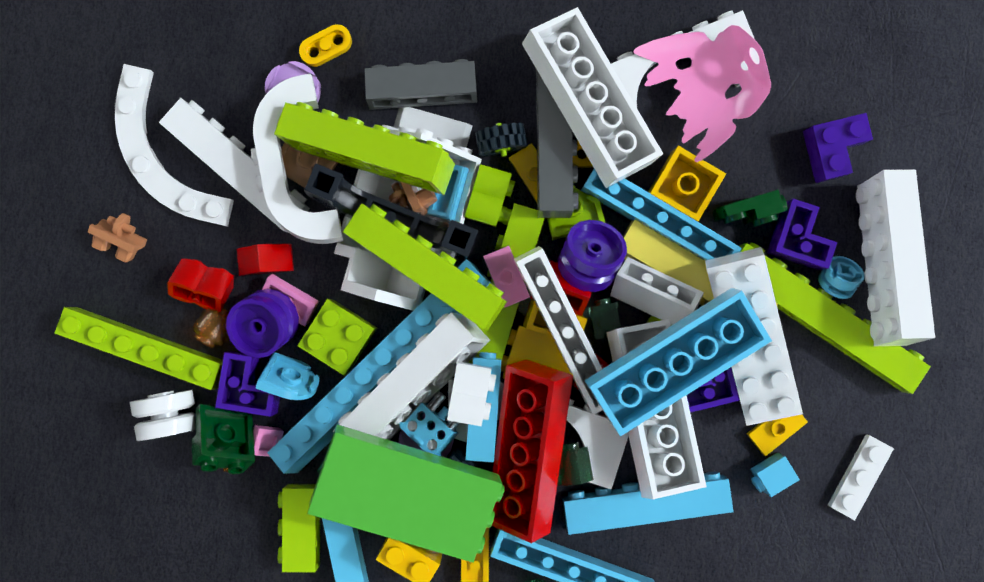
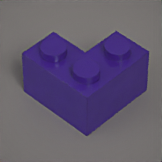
[803,113,873,184]
[767,199,837,270]
[215,351,280,417]
[686,367,740,413]

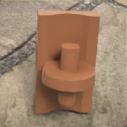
[388,182,438,215]
[88,213,147,262]

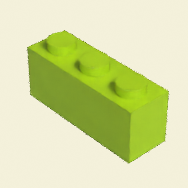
[278,484,320,572]

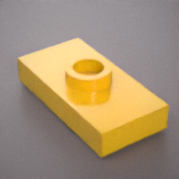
[509,143,538,204]
[747,414,808,456]

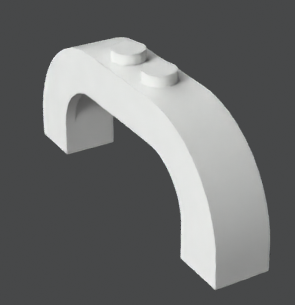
[251,74,344,244]

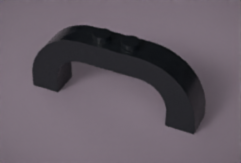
[304,163,478,259]

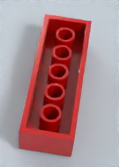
[492,359,573,544]

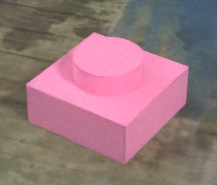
[253,425,284,457]

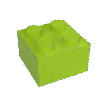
[298,299,378,376]

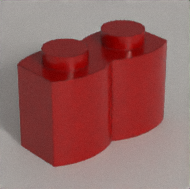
[167,259,234,312]

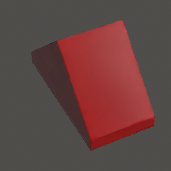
[237,244,294,276]

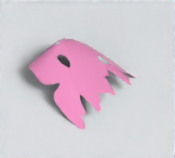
[634,25,771,162]

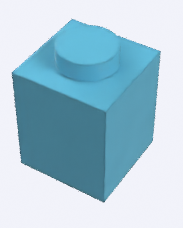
[750,452,800,497]

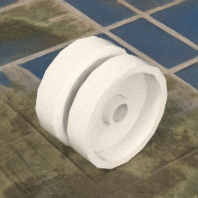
[130,390,196,441]

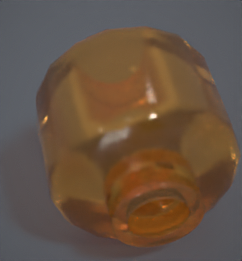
[193,308,229,349]

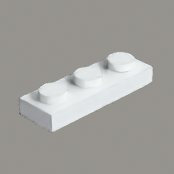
[828,434,894,520]

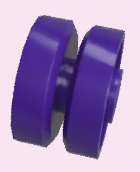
[558,220,627,292]
[226,288,299,358]

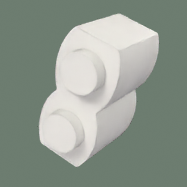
[447,361,496,426]

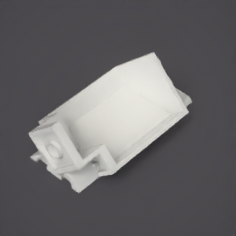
[334,107,482,311]

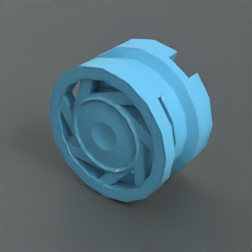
[818,256,864,299]

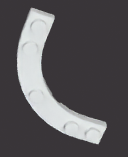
[115,64,234,226]

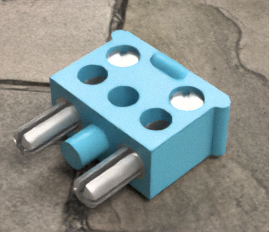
[399,392,460,456]

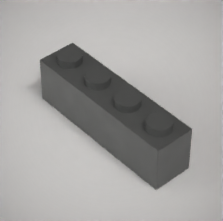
[365,59,477,110]

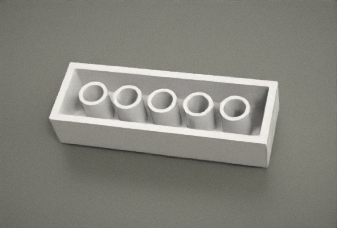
[522,7,663,188]
[856,170,935,346]
[705,247,803,426]
[333,312,490,440]
[607,319,707,499]

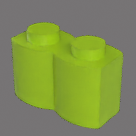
[465,164,515,227]

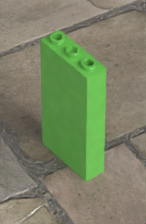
[307,424,504,562]

